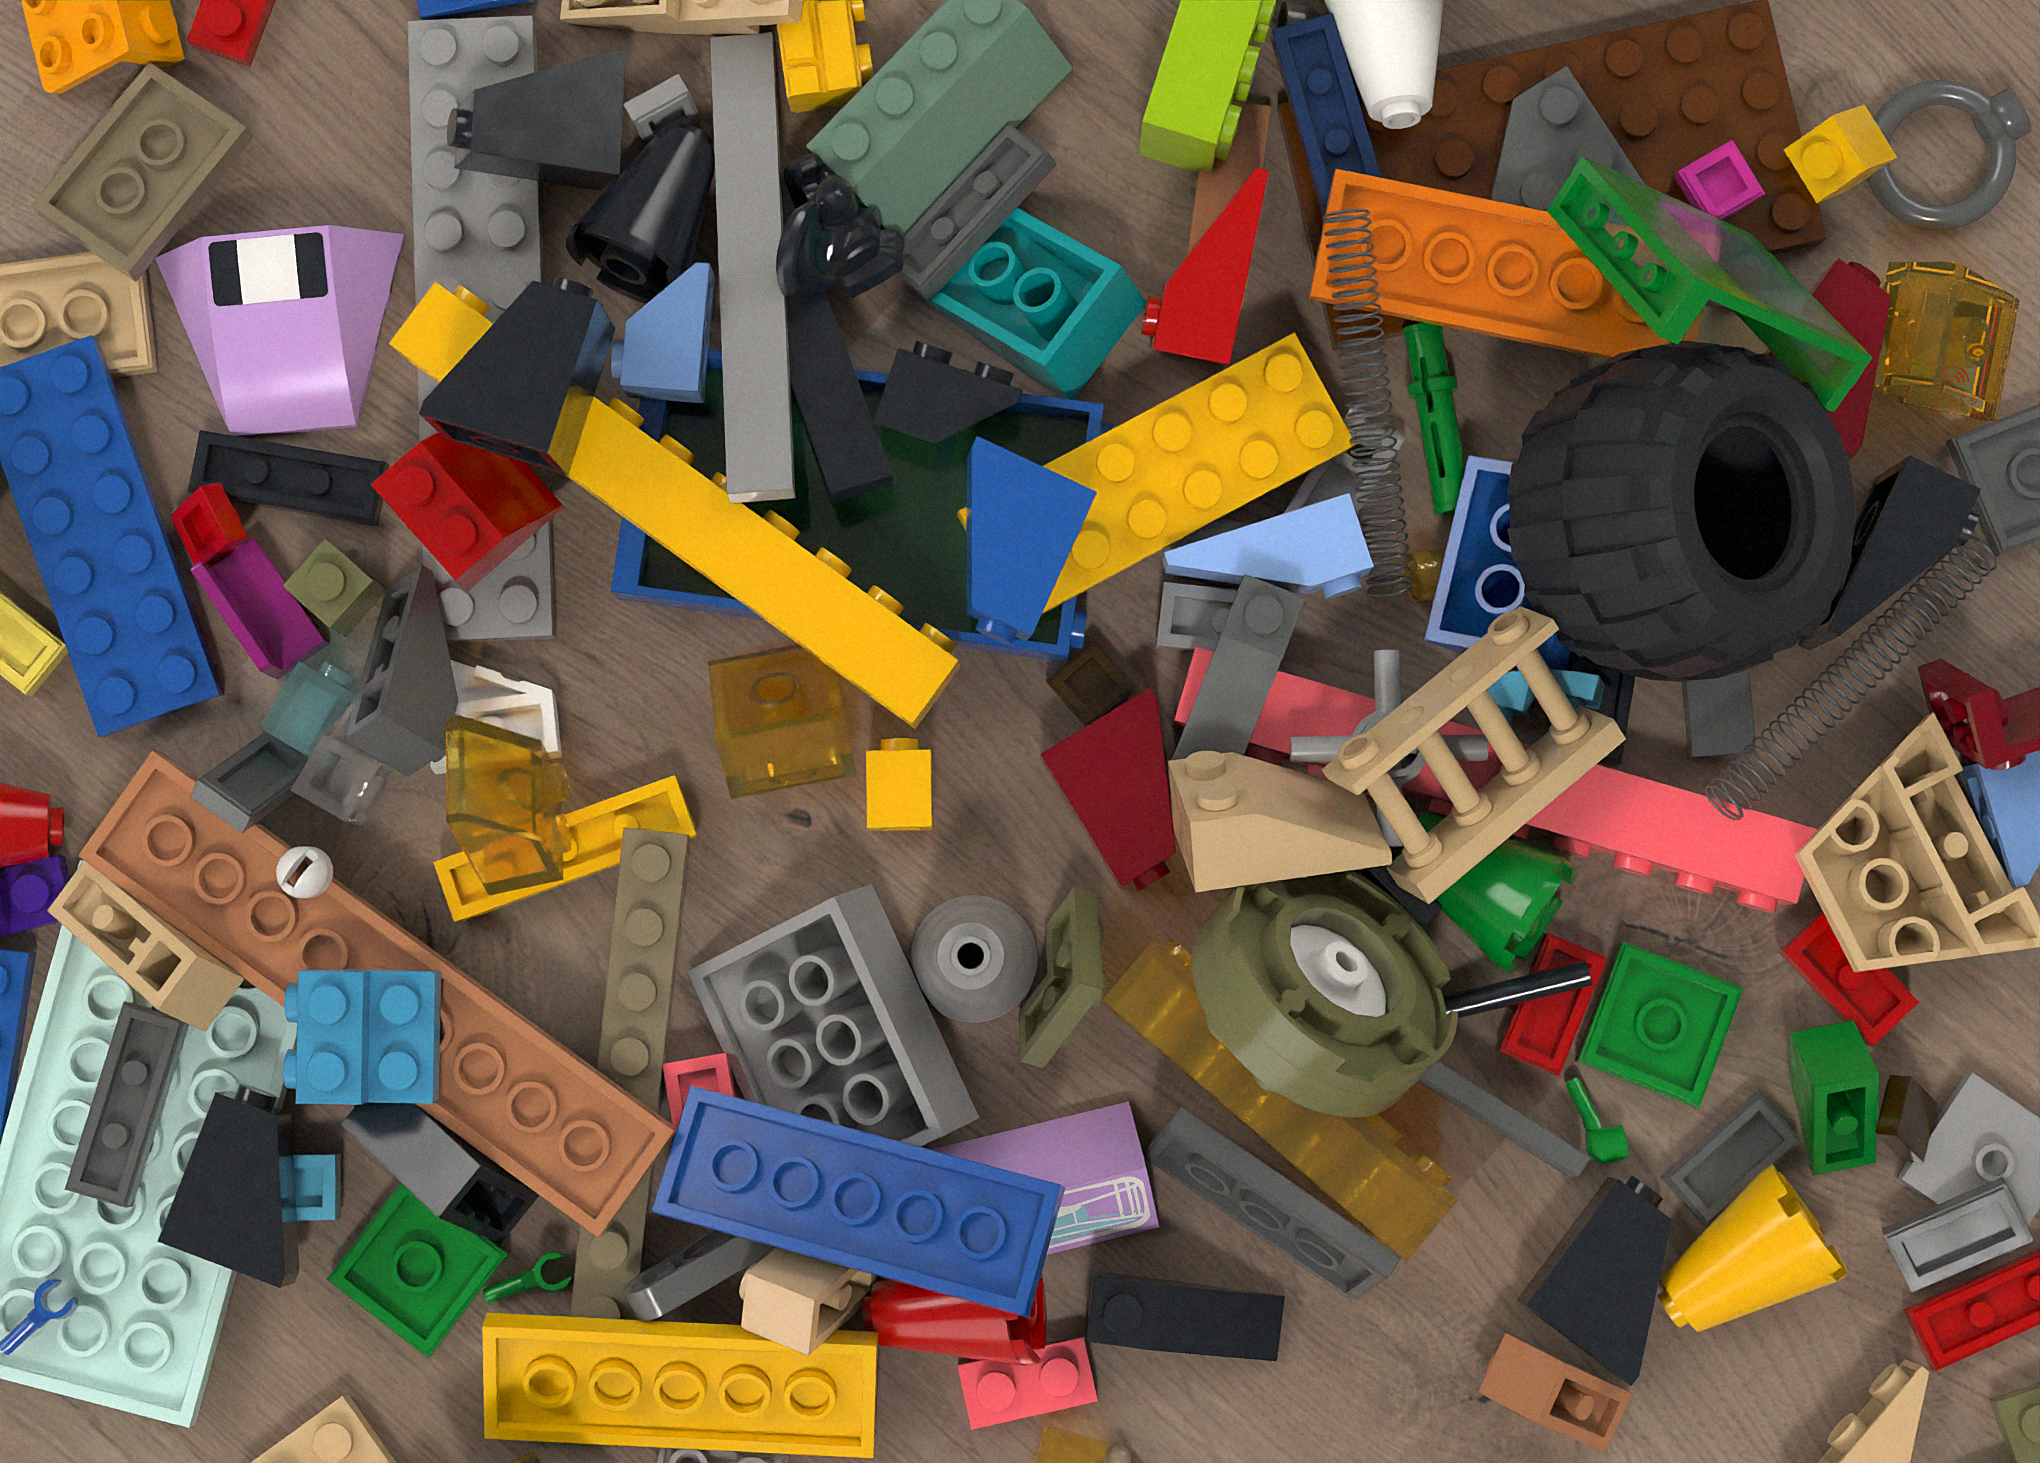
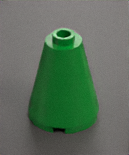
[1393,811,1579,974]

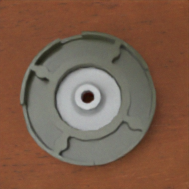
[1191,870,1458,1118]

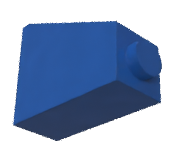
[966,436,1097,645]

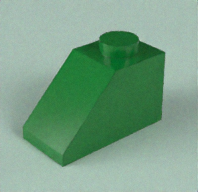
[1790,1020,1879,1176]

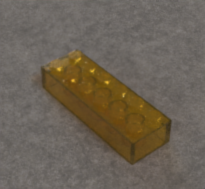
[1101,939,1458,1261]

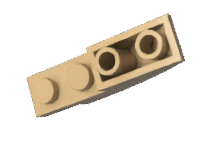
[560,0,803,35]

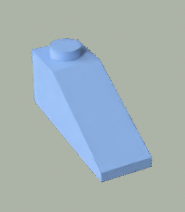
[1162,493,1374,599]

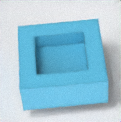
[293,1154,341,1221]

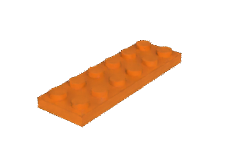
[1308,169,1716,360]

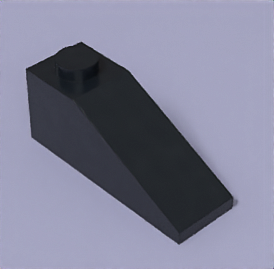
[1085,1270,1285,1361]

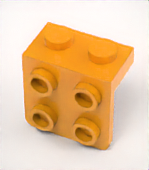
[21,0,185,94]

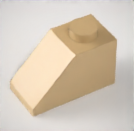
[739,1248,877,1356]

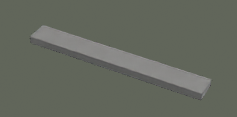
[710,32,795,503]

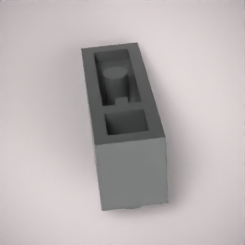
[344,565,458,777]
[1172,574,1306,760]

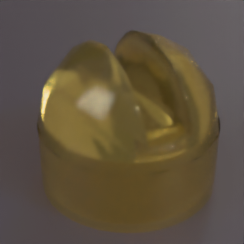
[1403,550,1445,603]

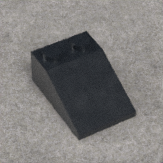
[1798,455,1981,651]

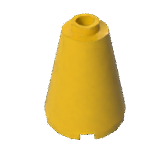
[1658,1164,1849,1332]

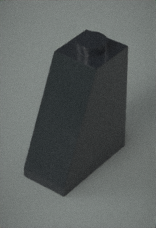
[447,50,626,191]
[157,1084,300,1288]
[341,1103,540,1244]
[1517,1175,1672,1386]

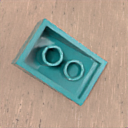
[909,208,1147,400]

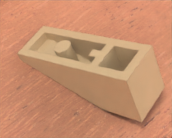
[47,861,244,1032]

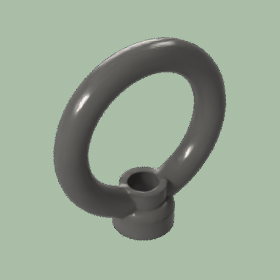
[1867,80,2031,230]

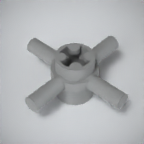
[1290,650,1488,847]

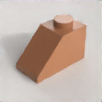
[1478,1333,1633,1453]

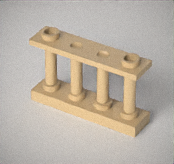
[1321,606,1626,904]

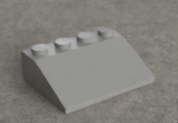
[687,884,979,1147]

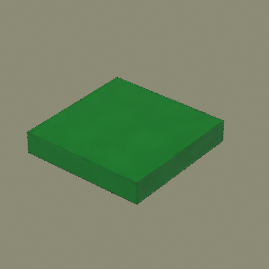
[1575,941,1744,1108]
[326,1182,510,1358]

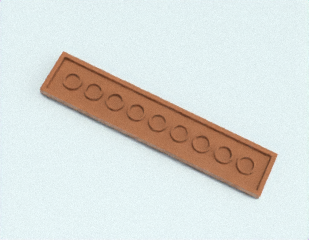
[78,750,677,1238]

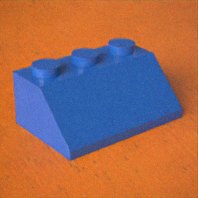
[1424,455,1571,670]

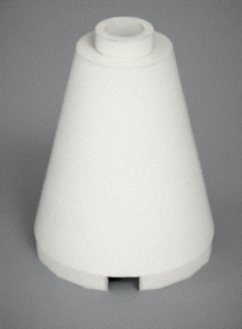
[1324,0,1444,129]

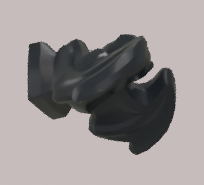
[776,152,905,298]

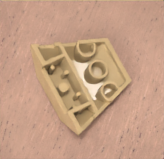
[1794,712,2040,972]

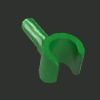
[1565,1077,1629,1164]
[483,1252,572,1304]

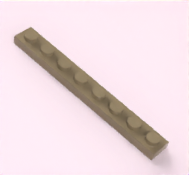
[570,828,690,1320]

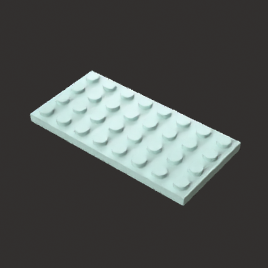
[0,860,297,1428]

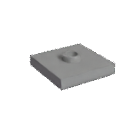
[1897,1072,2040,1253]

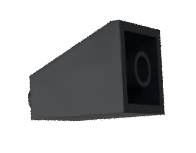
[419,277,616,476]

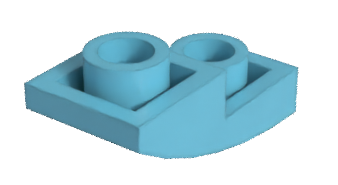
[1487,669,1605,725]

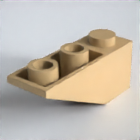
[1818,1359,1929,1463]

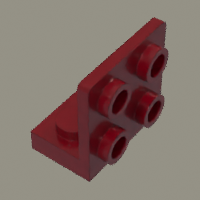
[1917,659,2040,770]

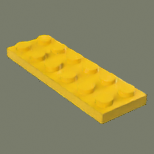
[957,332,1356,615]
[482,1313,878,1458]

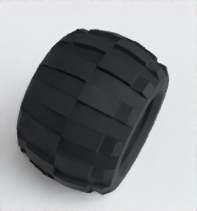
[1507,340,1856,682]

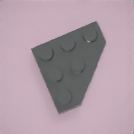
[1489,66,1645,229]

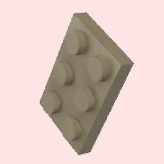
[31,62,253,282]

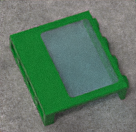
[1547,156,1873,412]

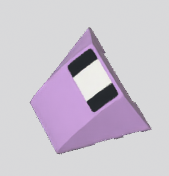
[155,225,406,438]

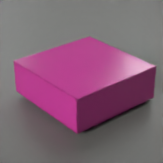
[1674,140,1765,221]

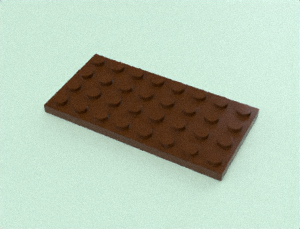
[1277,0,1826,350]

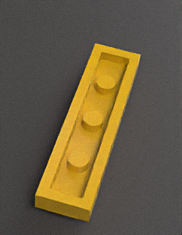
[433,775,698,923]

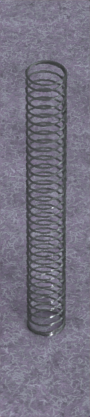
[1322,209,1414,597]
[1705,536,1997,820]

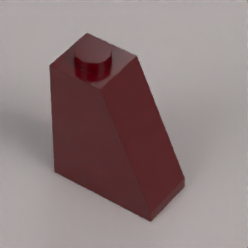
[1764,258,1891,460]
[1040,688,1176,892]

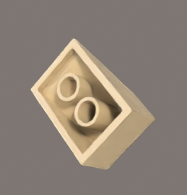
[1168,751,1392,892]

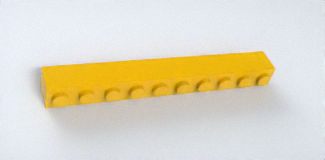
[389,282,961,729]

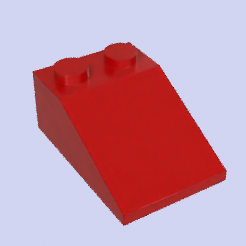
[1141,168,1269,364]

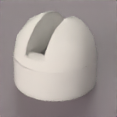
[276,846,333,898]

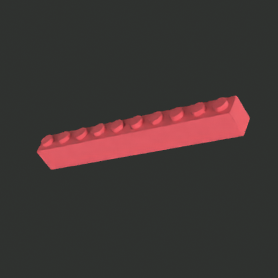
[1172,647,1818,913]

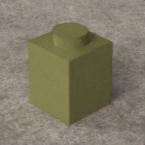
[282,538,387,637]

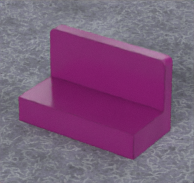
[190,538,330,680]

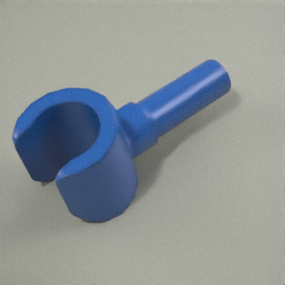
[0,1279,78,1355]

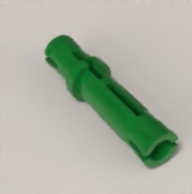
[1402,322,1466,516]

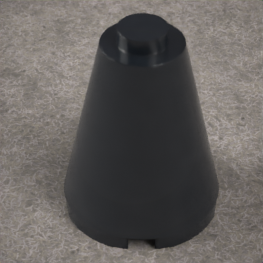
[565,124,715,304]

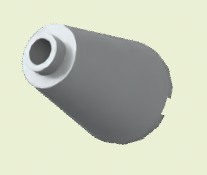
[910,895,1038,1023]

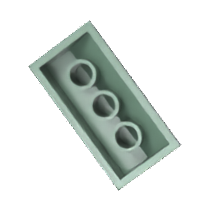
[806,0,1073,237]

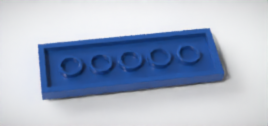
[0,335,224,737]
[652,1086,1065,1318]

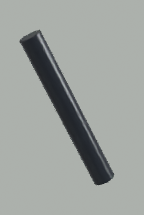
[1443,960,1593,1019]

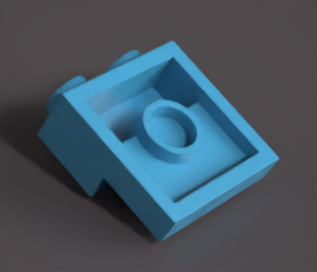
[283,969,441,1105]

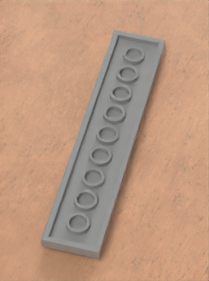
[407,15,556,643]

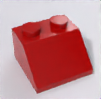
[370,432,564,591]

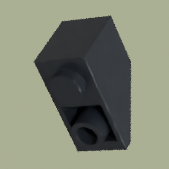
[873,340,1024,444]

